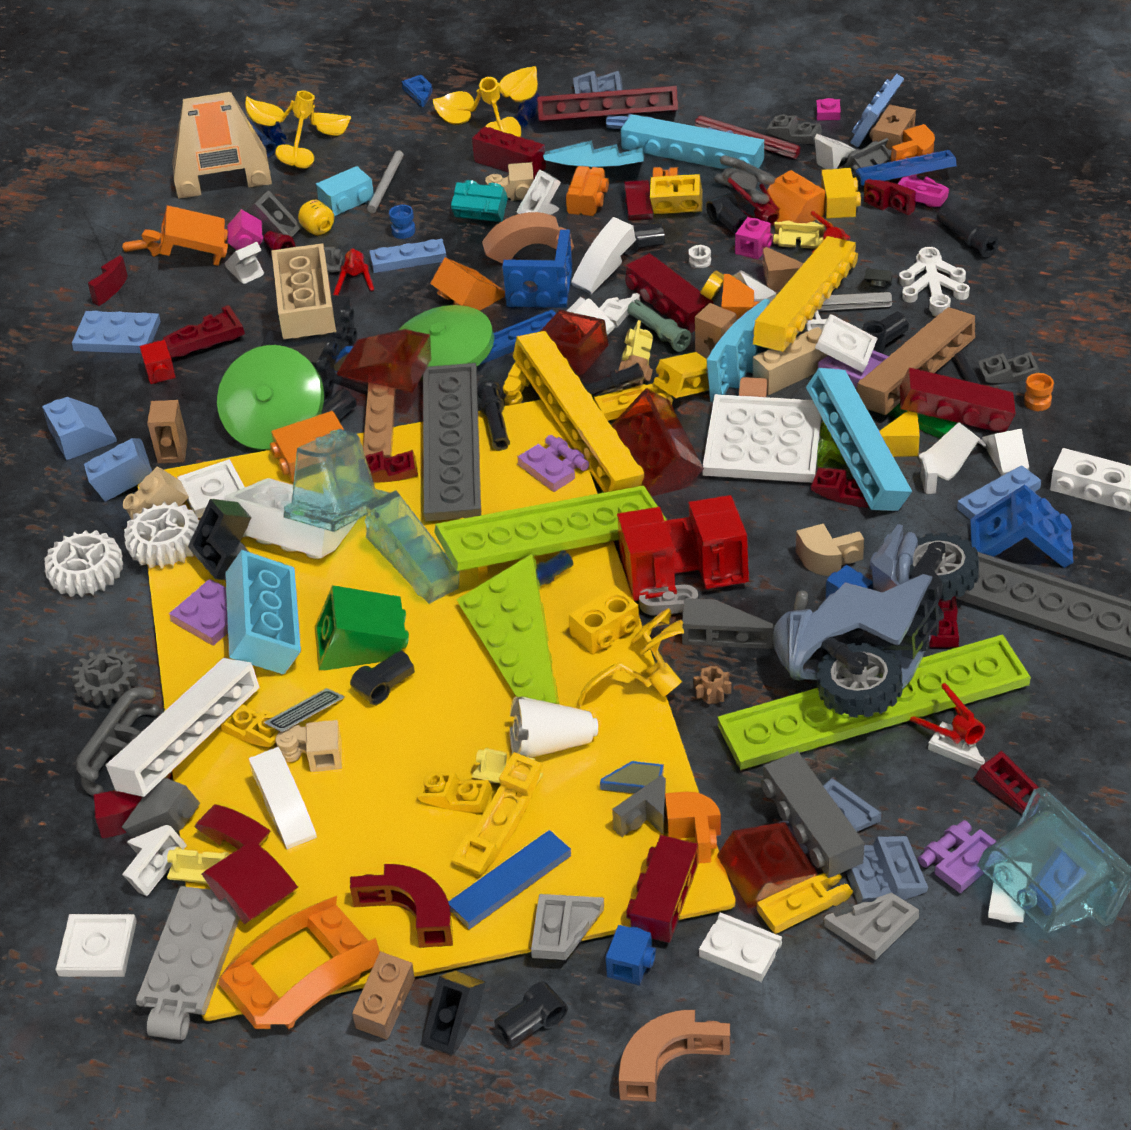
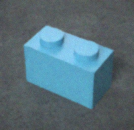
[316,166,374,216]

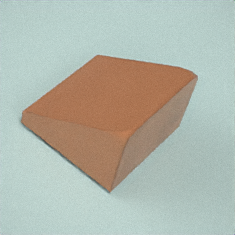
[739,377,767,397]

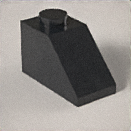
[421,971,486,1055]

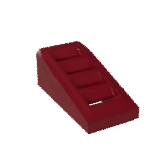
[974,751,1048,816]

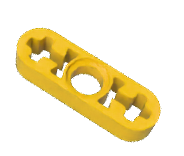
[700,270,724,300]

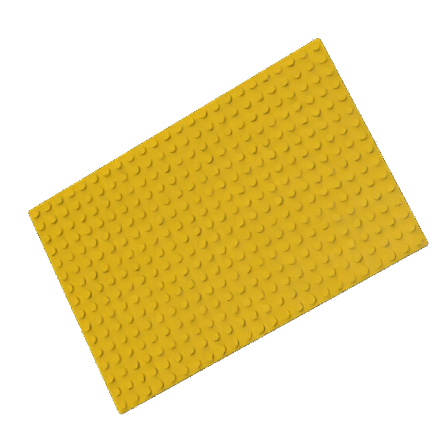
[138,399,735,1021]

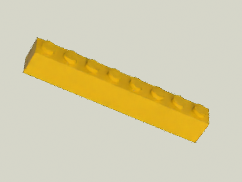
[753,236,858,352]
[513,331,644,493]

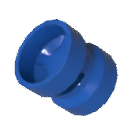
[389,205,416,239]

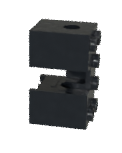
[261,295,357,402]

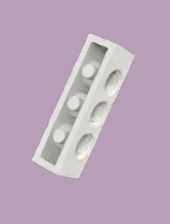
[1050,448,1131,512]

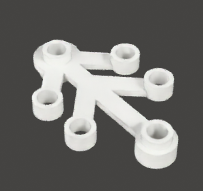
[899,247,970,317]

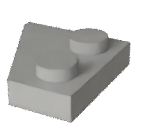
[824,893,919,960]
[531,894,604,960]

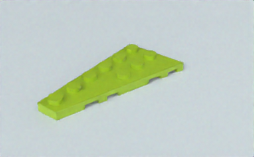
[456,554,560,705]

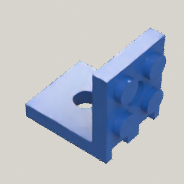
[503,230,573,308]
[971,484,1073,568]

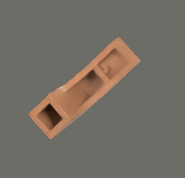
[482,212,574,264]
[619,1010,730,1102]

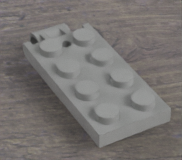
[136,886,240,1040]

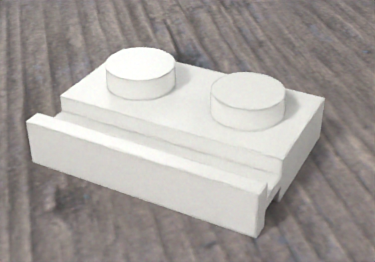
[699,912,782,982]

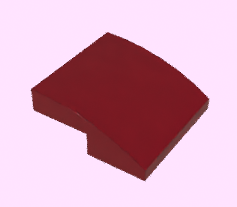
[201,840,298,925]

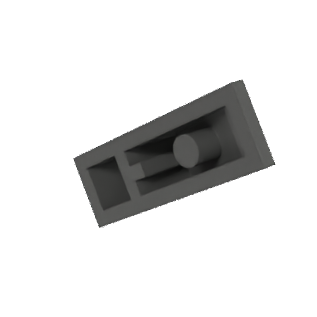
[682,598,773,649]

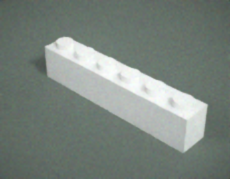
[106,658,260,797]

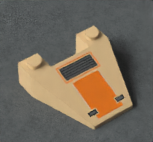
[172,92,272,199]

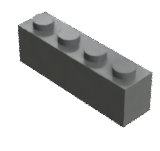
[761,751,865,878]

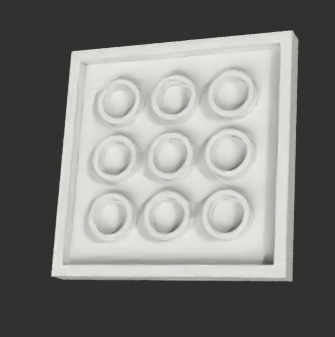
[703,394,822,483]

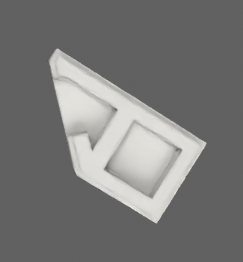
[599,293,640,328]
[928,721,985,770]

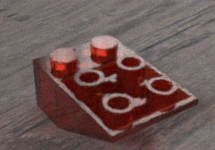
[337,329,432,392]

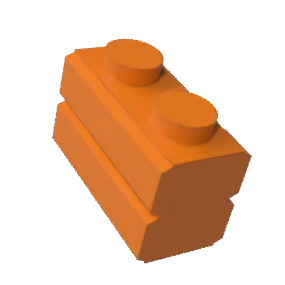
[566,166,609,216]

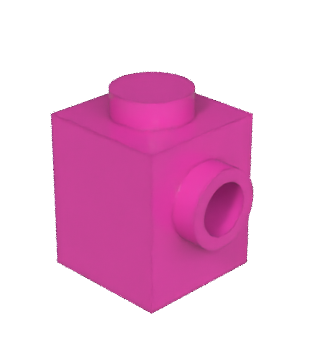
[227,209,263,250]
[735,217,773,260]

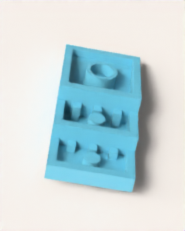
[543,140,644,167]
[707,299,770,402]

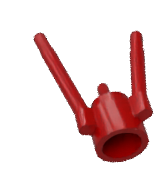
[811,211,850,253]
[333,249,374,295]
[910,683,985,745]

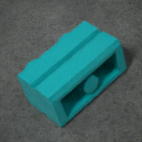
[451,180,508,222]

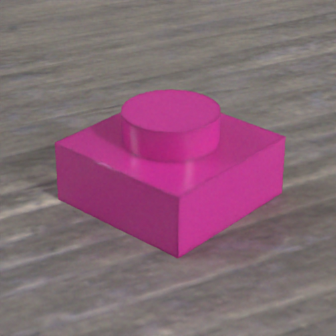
[816,98,841,121]

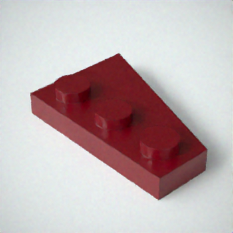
[163,304,245,358]

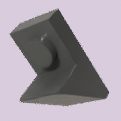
[612,775,666,837]

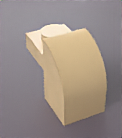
[796,524,864,576]

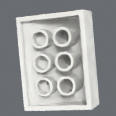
[224,478,366,559]

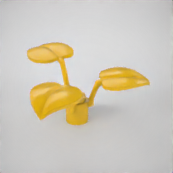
[433,66,538,137]
[245,91,351,168]
[578,608,684,707]

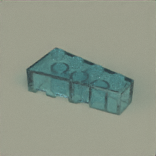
[365,490,460,604]

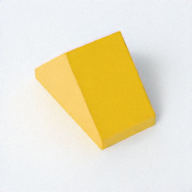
[879,411,920,457]

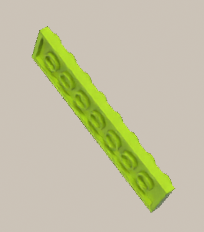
[434,485,667,571]

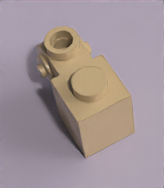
[485,162,534,201]
[123,466,189,520]
[276,720,342,772]

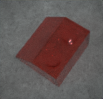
[540,310,609,375]
[717,822,817,908]

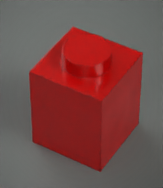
[139,340,176,384]

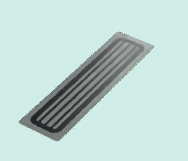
[264,688,345,732]

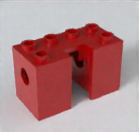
[617,495,749,601]

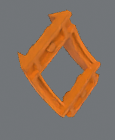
[218,896,380,1029]

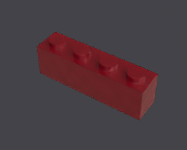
[625,253,713,333]
[899,367,1016,433]

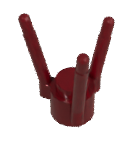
[727,178,780,226]

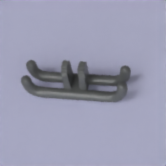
[714,155,776,204]
[76,687,160,796]

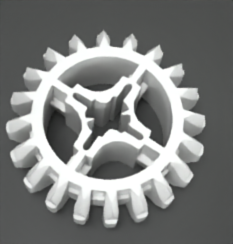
[124,501,200,569]
[44,530,123,598]

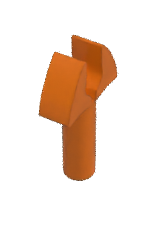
[122,229,161,257]

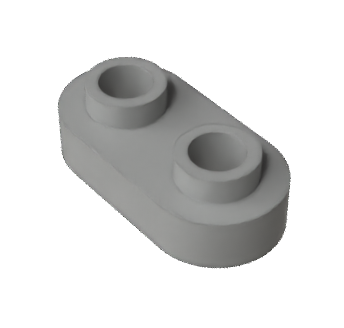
[639,585,698,616]

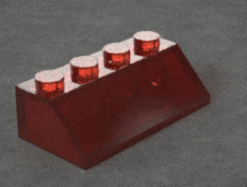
[611,388,704,496]

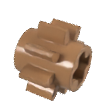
[619,355,653,386]
[693,666,732,704]

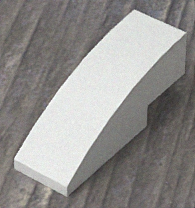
[571,217,636,294]
[249,747,317,850]

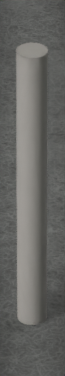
[367,151,404,213]

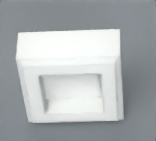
[920,454,938,494]

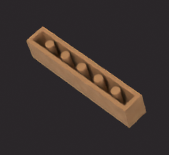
[856,307,975,415]

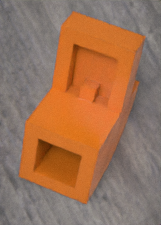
[891,124,935,162]
[665,792,721,863]

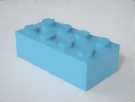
[226,550,301,674]

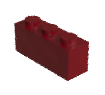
[472,126,546,179]
[626,835,699,943]

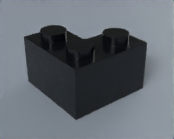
[188,499,252,580]

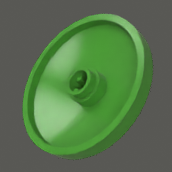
[391,305,494,381]
[217,345,324,451]

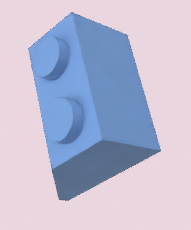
[42,397,117,461]
[84,438,152,502]

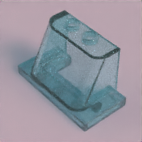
[283,429,390,532]
[977,787,1131,933]

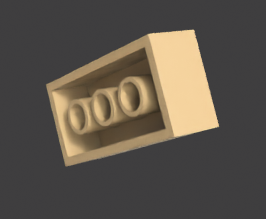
[272,243,336,339]

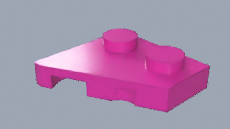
[898,174,949,207]

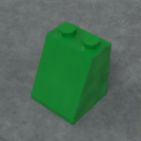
[315,585,409,670]

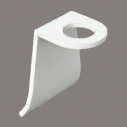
[918,423,987,481]

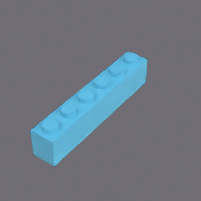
[621,114,764,169]
[806,368,912,511]

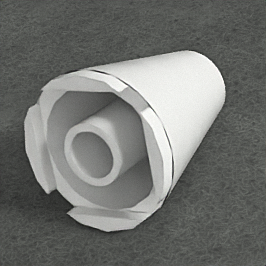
[510,696,598,758]

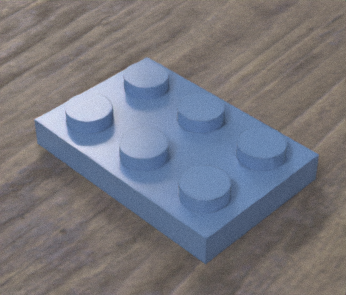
[850,74,904,148]
[72,311,161,354]

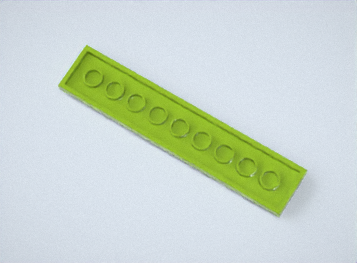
[717,634,1031,770]

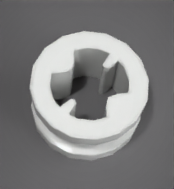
[688,245,711,269]

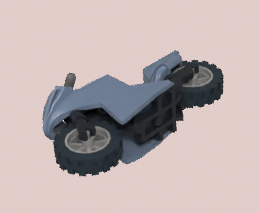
[772,524,979,718]

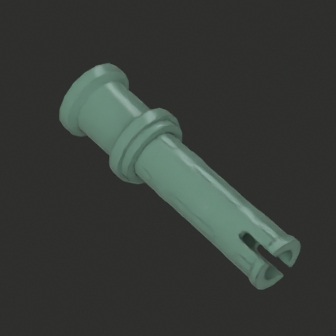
[627,300,692,352]

